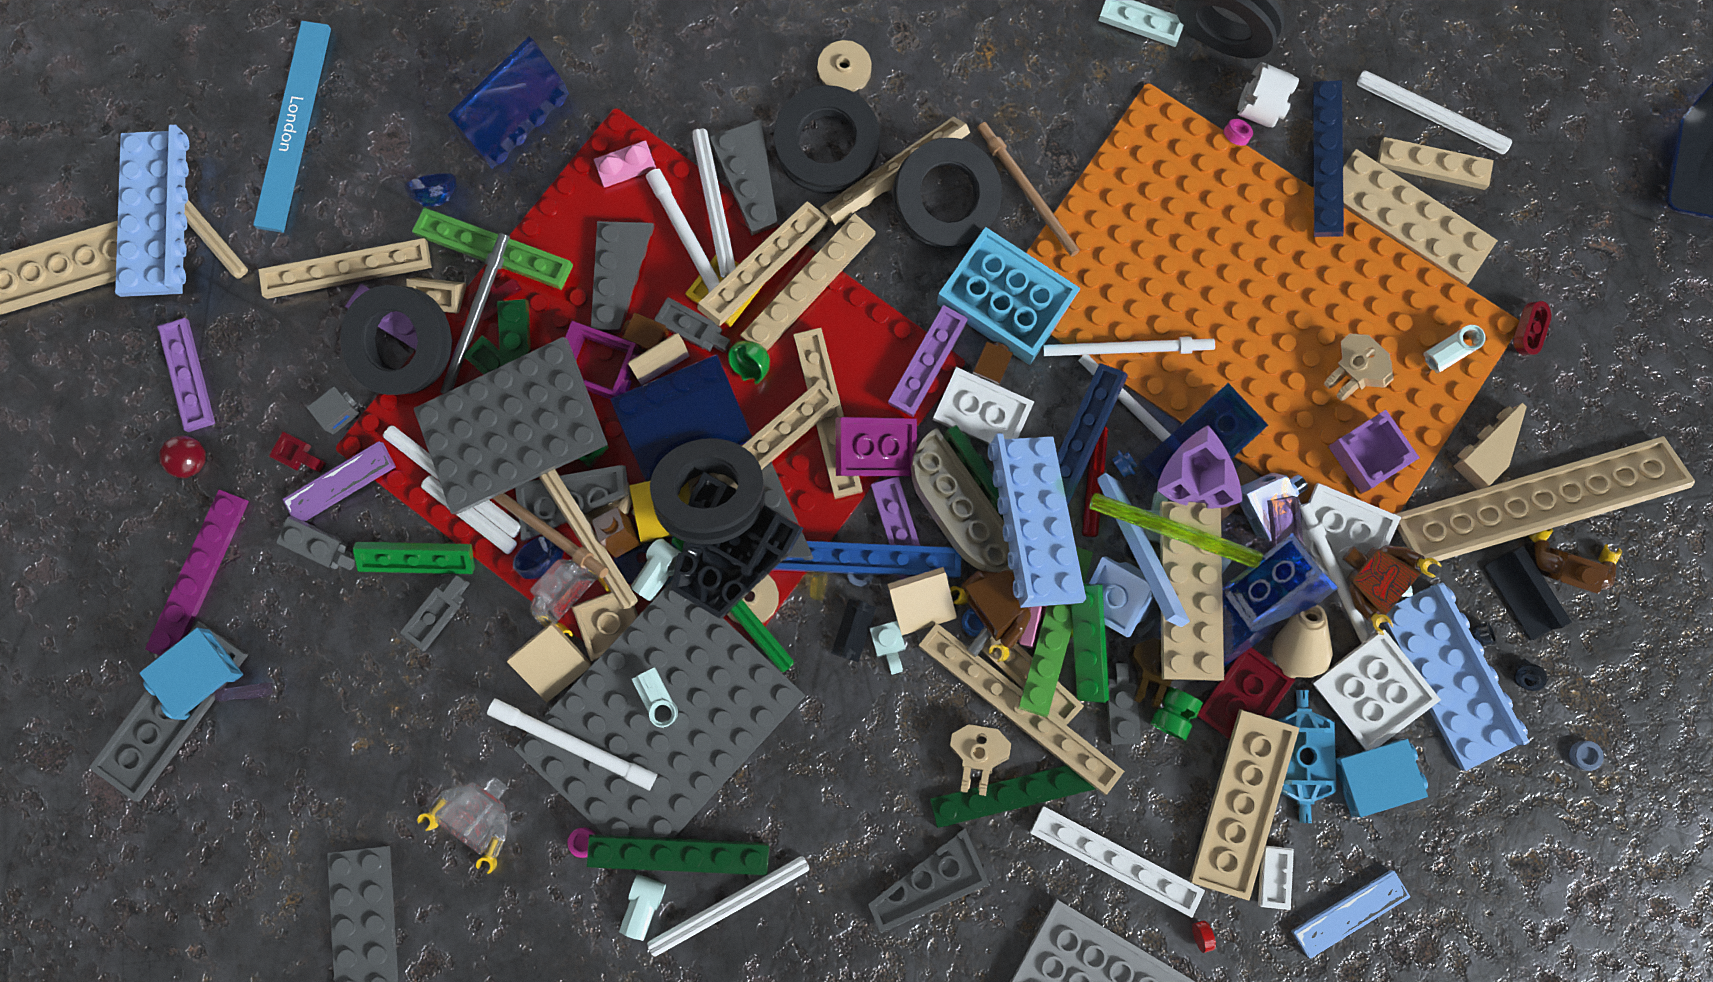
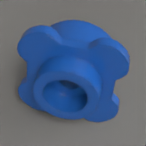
[1112,450,1138,477]

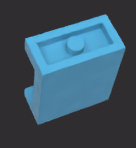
[140,627,243,720]
[1335,739,1428,818]

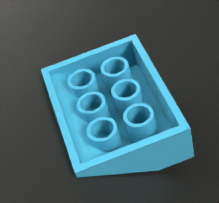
[936,227,1080,365]

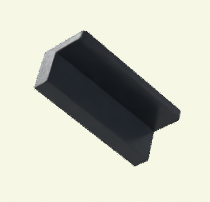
[1484,546,1572,641]

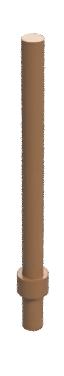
[977,122,1080,257]
[492,493,608,578]

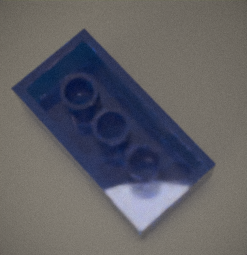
[1139,383,1268,483]

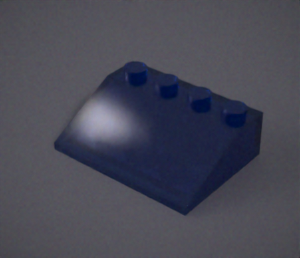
[448,36,569,169]
[610,354,752,482]

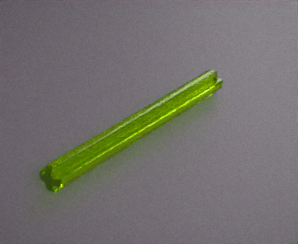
[1089,493,1263,568]

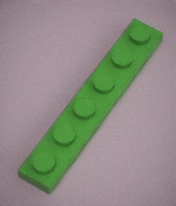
[412,208,573,290]
[1018,547,1093,718]

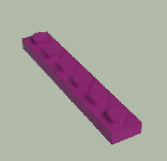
[145,490,249,656]

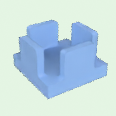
[1089,556,1156,637]

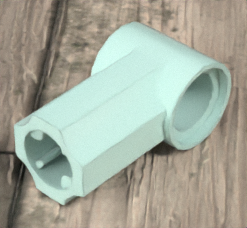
[1423,325,1485,373]
[631,539,681,601]
[632,667,678,728]
[619,874,666,941]

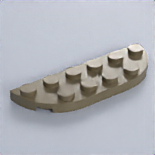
[911,428,1014,575]

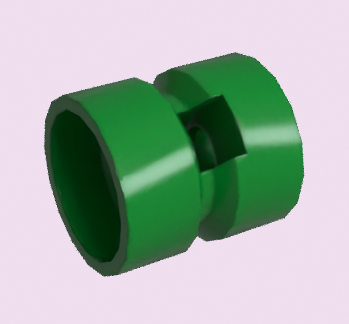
[1150,687,1203,741]

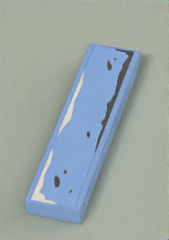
[1291,870,1410,959]

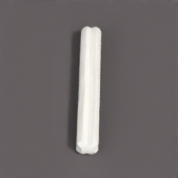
[421,476,517,554]

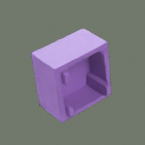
[1328,410,1419,494]

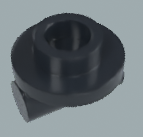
[1515,658,1549,691]

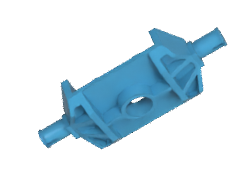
[1276,690,1336,823]

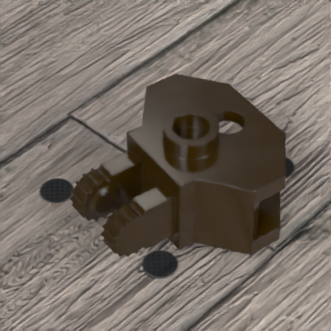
[1128,638,1174,709]

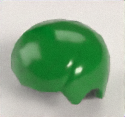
[728,341,770,384]

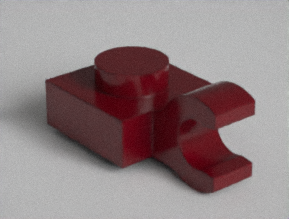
[468,279,522,321]
[269,432,326,473]

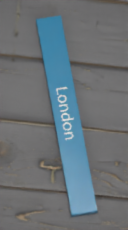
[253,21,331,233]

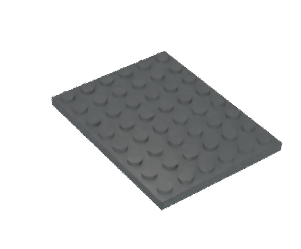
[514,580,806,871]

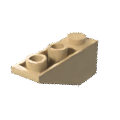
[1453,403,1527,490]

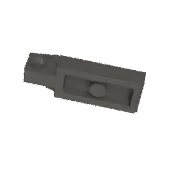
[654,297,732,354]
[276,516,356,570]
[400,575,470,651]
[1107,663,1141,745]

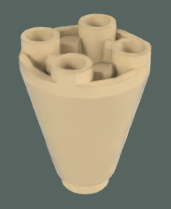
[1272,604,1333,678]

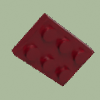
[1197,644,1295,741]

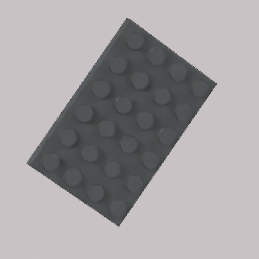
[414,337,608,515]

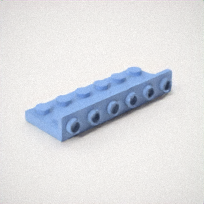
[115,125,189,297]
[988,433,1086,608]
[1380,582,1529,771]

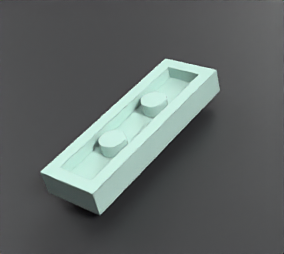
[1098,0,1184,47]

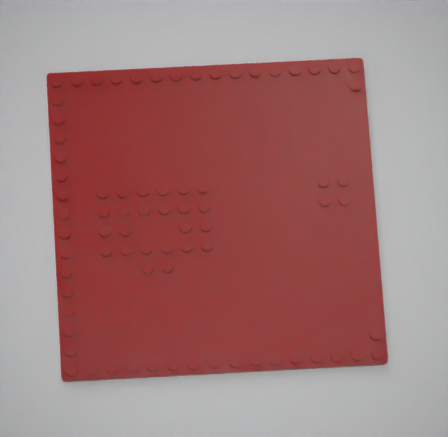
[336,109,965,644]

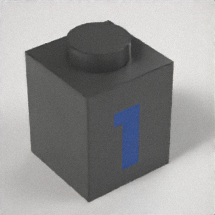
[307,386,360,435]

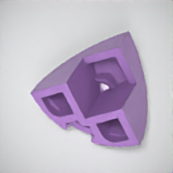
[1157,426,1242,509]

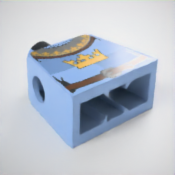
[1239,473,1308,541]

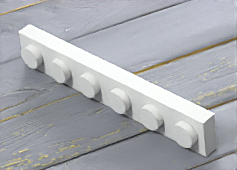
[1029,806,1205,917]

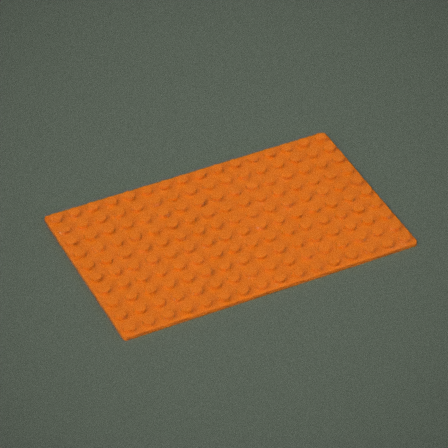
[1026,83,1519,514]

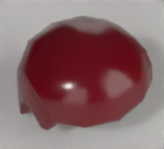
[159,435,206,478]

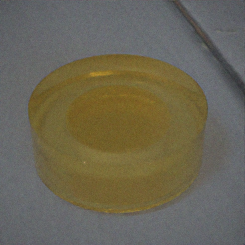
[810,572,827,601]

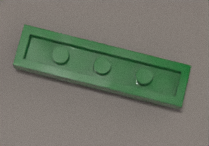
[353,542,475,574]
[1072,584,1109,703]

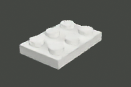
[933,367,1034,445]

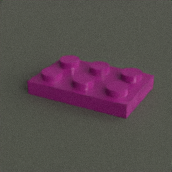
[835,417,917,476]

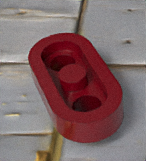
[1513,301,1551,355]

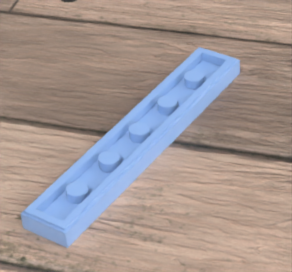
[1097,473,1190,627]

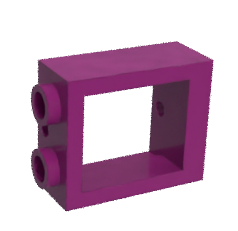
[565,321,641,402]

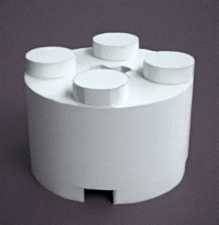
[1237,62,1299,128]

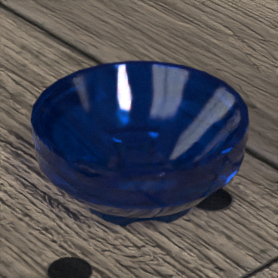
[404,173,457,207]
[513,535,564,580]

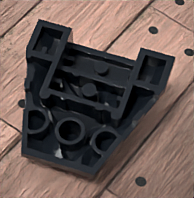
[671,472,803,619]

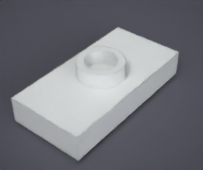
[1258,846,1294,910]

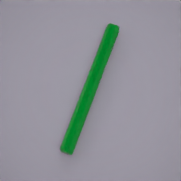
[672,537,794,672]

